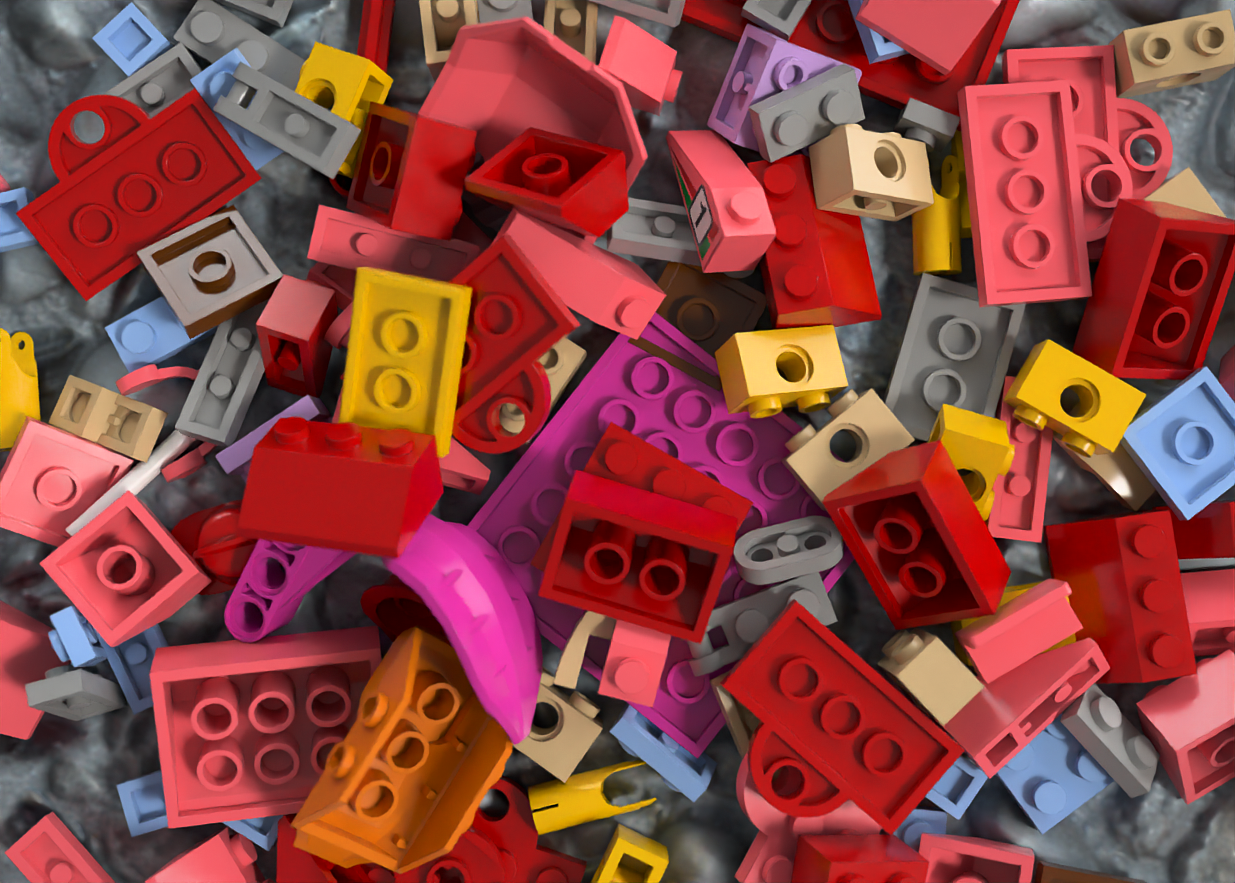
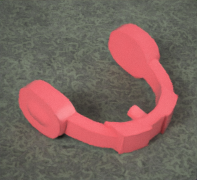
[115,364,218,483]

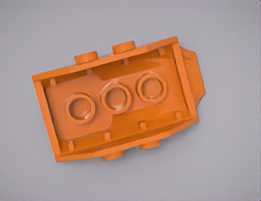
[290,625,513,874]

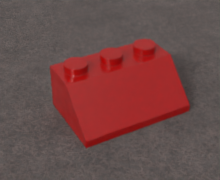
[747,154,882,330]
[1072,198,1235,380]
[237,416,444,559]
[822,440,1011,630]
[538,470,737,644]
[1043,509,1197,684]

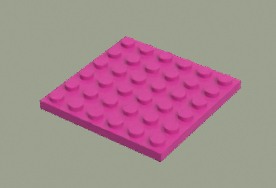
[467,312,855,759]

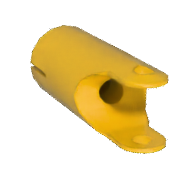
[912,155,962,276]
[0,328,41,452]
[528,760,657,835]

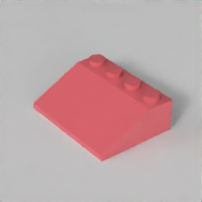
[149,625,381,829]

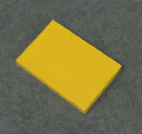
[338,267,472,457]

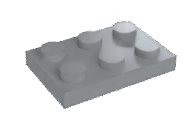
[883,273,1026,443]

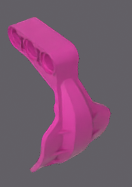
[224,514,543,745]

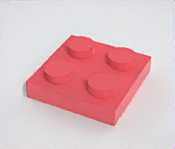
[0,416,134,547]

